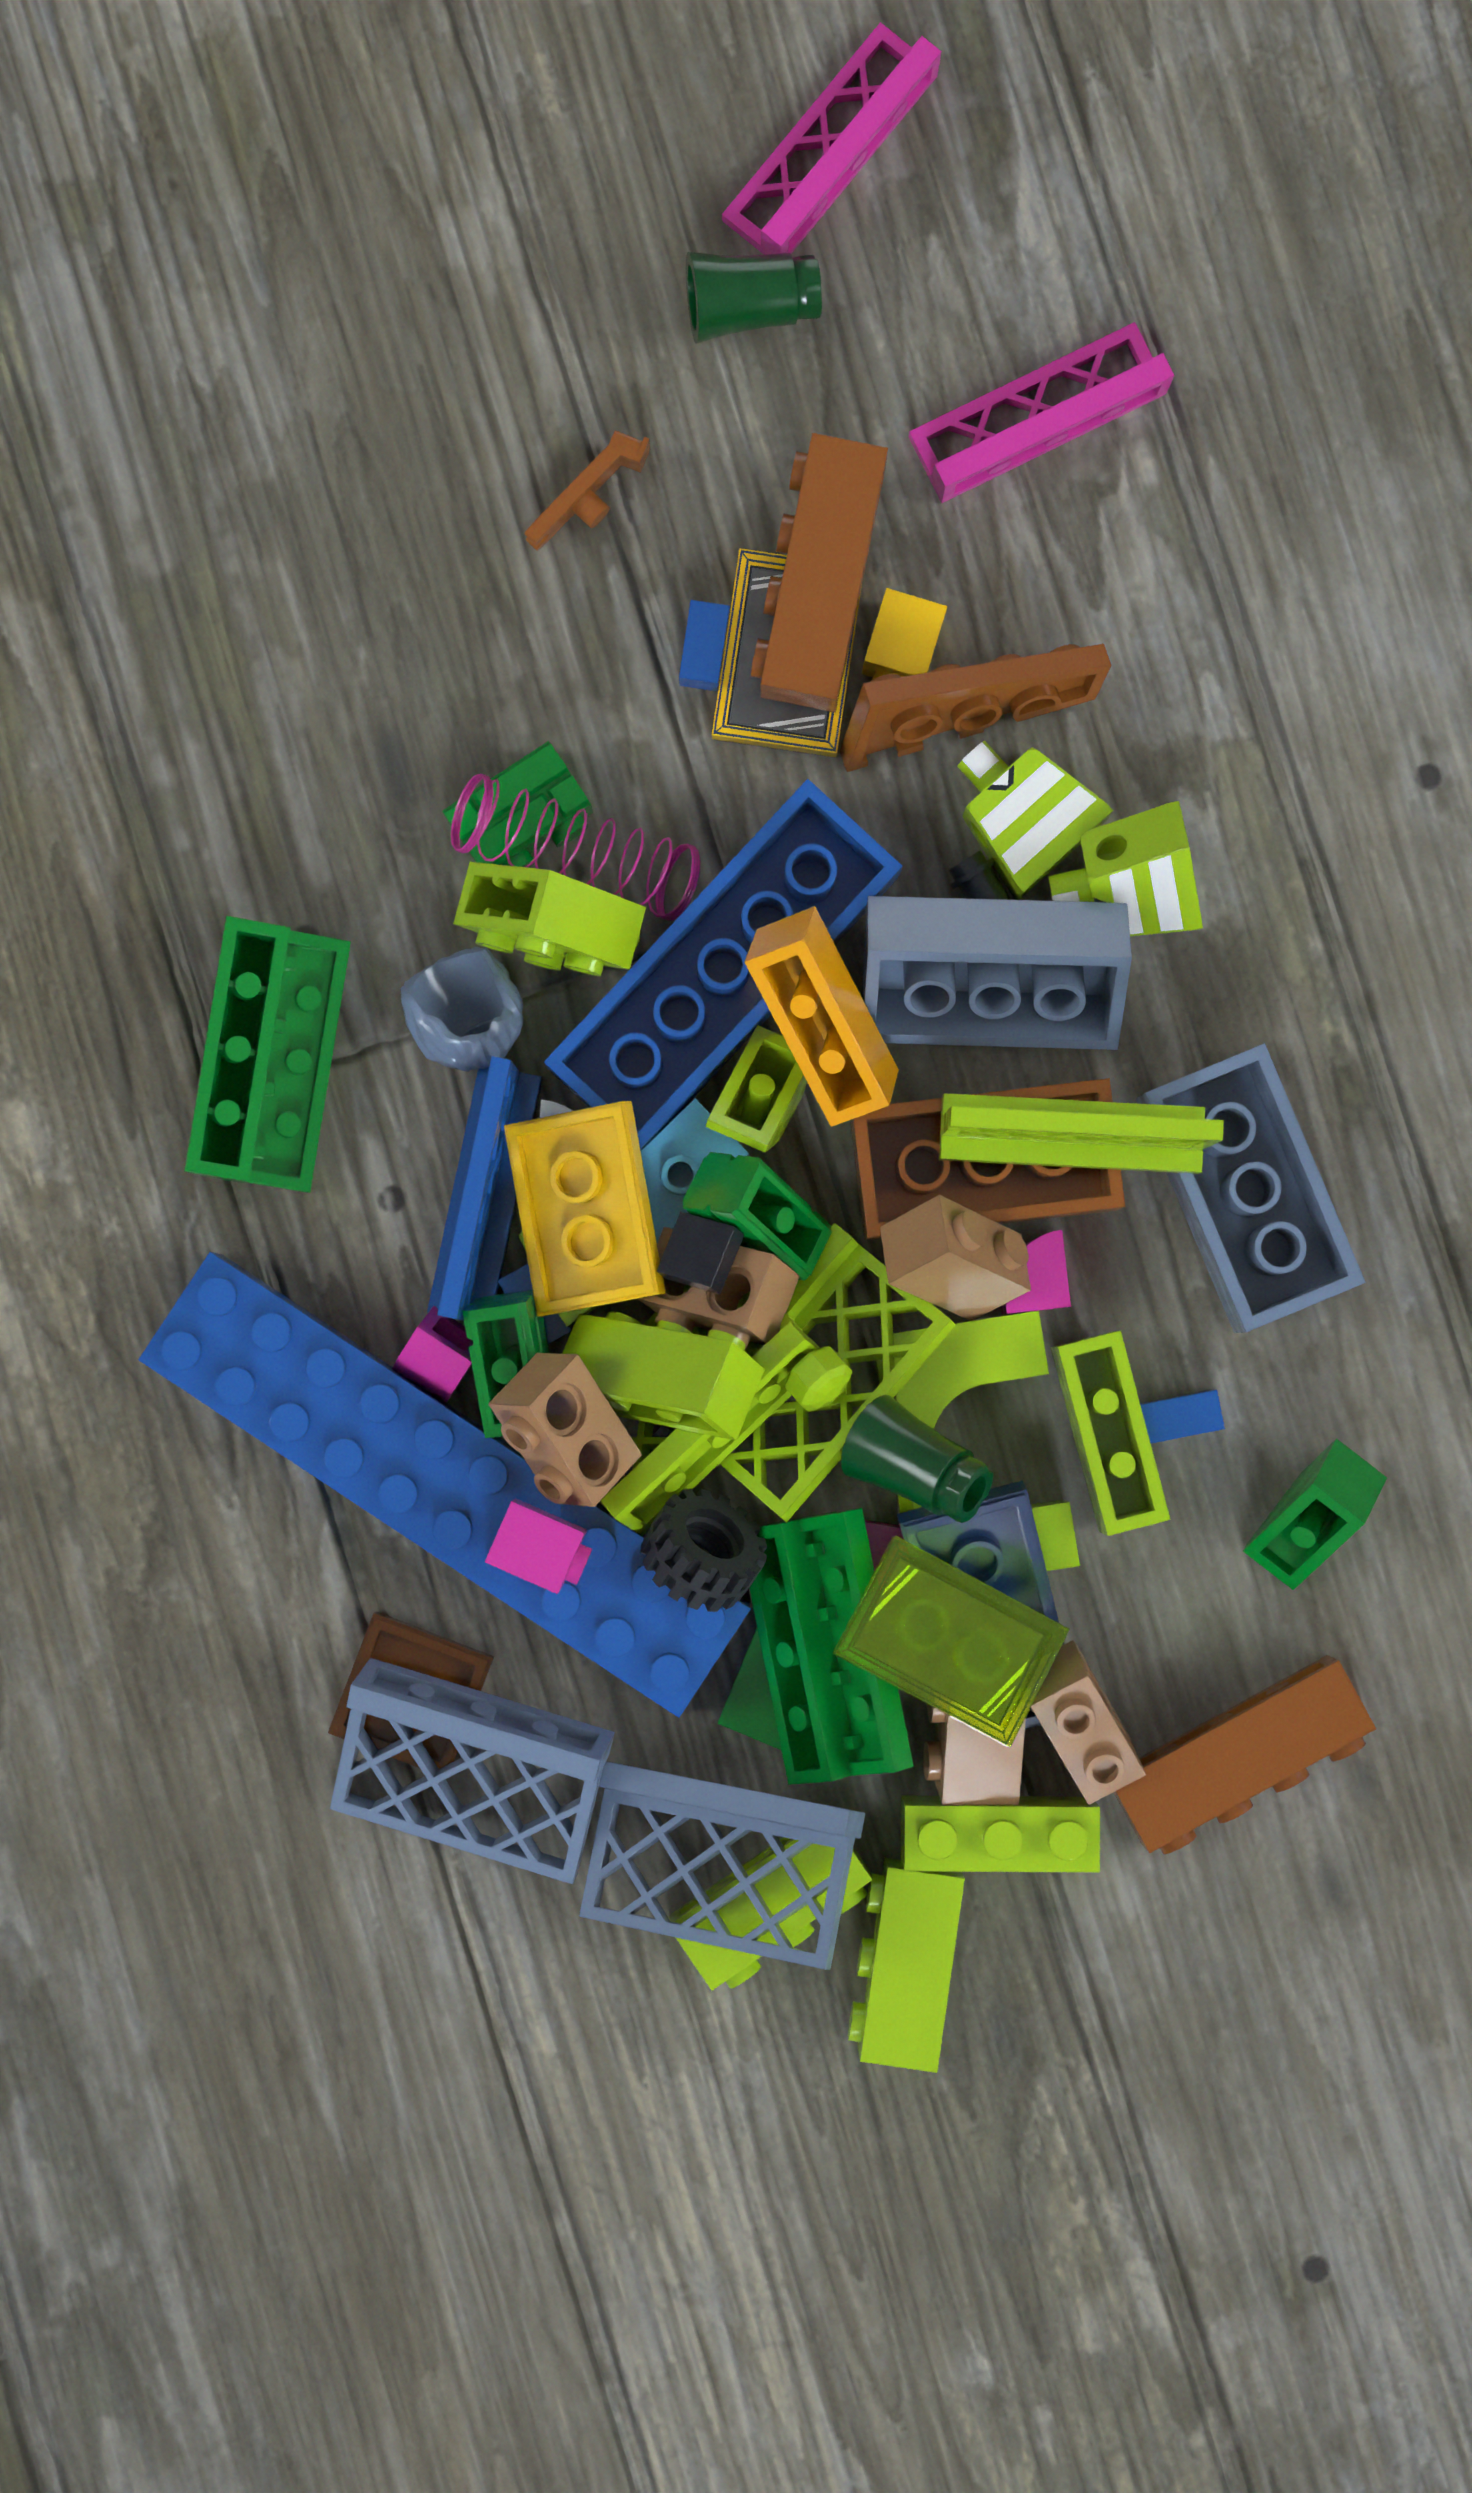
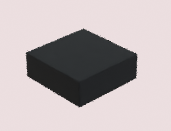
[656,1212,744,1295]

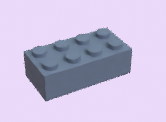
[861,896,1132,1050]
[1136,1043,1366,1333]

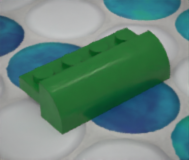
[184,916,351,1193]
[749,1508,914,1785]

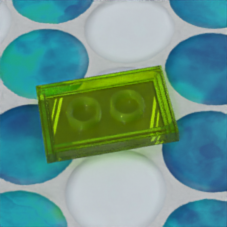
[832,1536,1070,1747]

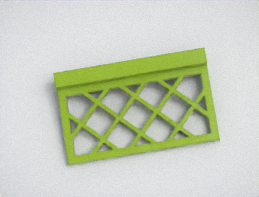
[939,1093,1224,1174]
[720,1223,956,1522]
[600,1285,820,1536]

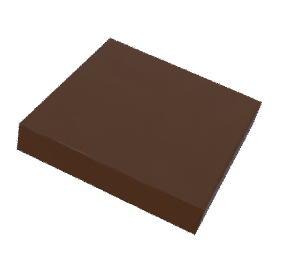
[328,1611,494,1769]

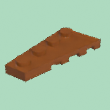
[840,644,1112,772]

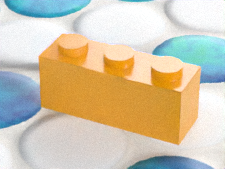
[744,906,899,1127]

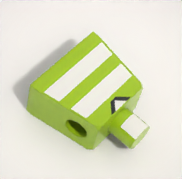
[957,740,1114,900]
[1048,801,1203,936]

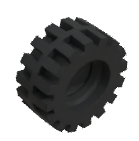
[641,1489,767,1612]

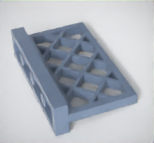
[330,1658,615,1884]
[579,1761,865,1970]

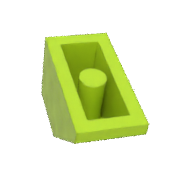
[706,1025,807,1153]

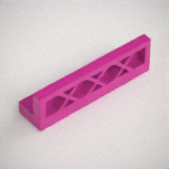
[722,22,942,255]
[908,322,1175,504]

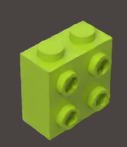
[453,862,646,976]

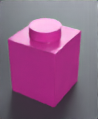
[485,1498,593,1594]

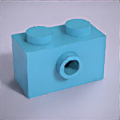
[641,1098,749,1243]

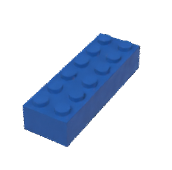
[544,779,903,1151]

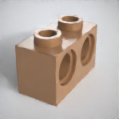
[638,1227,800,1350]
[488,1353,642,1507]
[1024,1639,1146,1805]

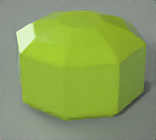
[785,1346,852,1411]

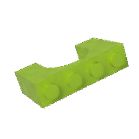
[875,1310,1080,1571]

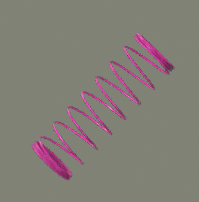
[451,773,700,921]

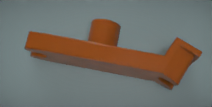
[524,430,650,551]

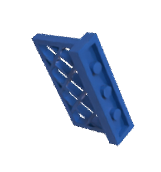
[427,1056,543,1320]

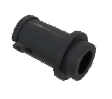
[948,850,1011,900]

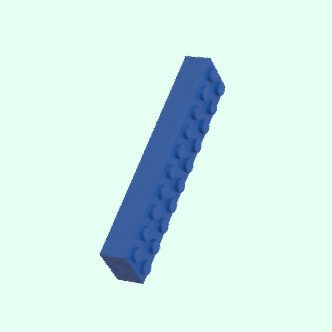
[138,1252,751,1718]

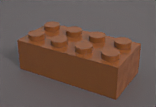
[850,1078,1126,1240]

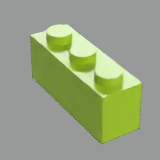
[562,1311,765,1441]
[1050,1330,1171,1536]
[900,1795,1100,1873]
[669,1837,872,1991]
[848,1858,965,2073]

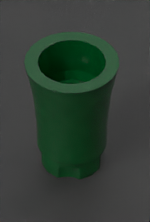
[686,252,822,344]
[841,1395,993,1523]

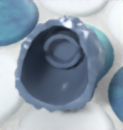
[400,947,523,1072]

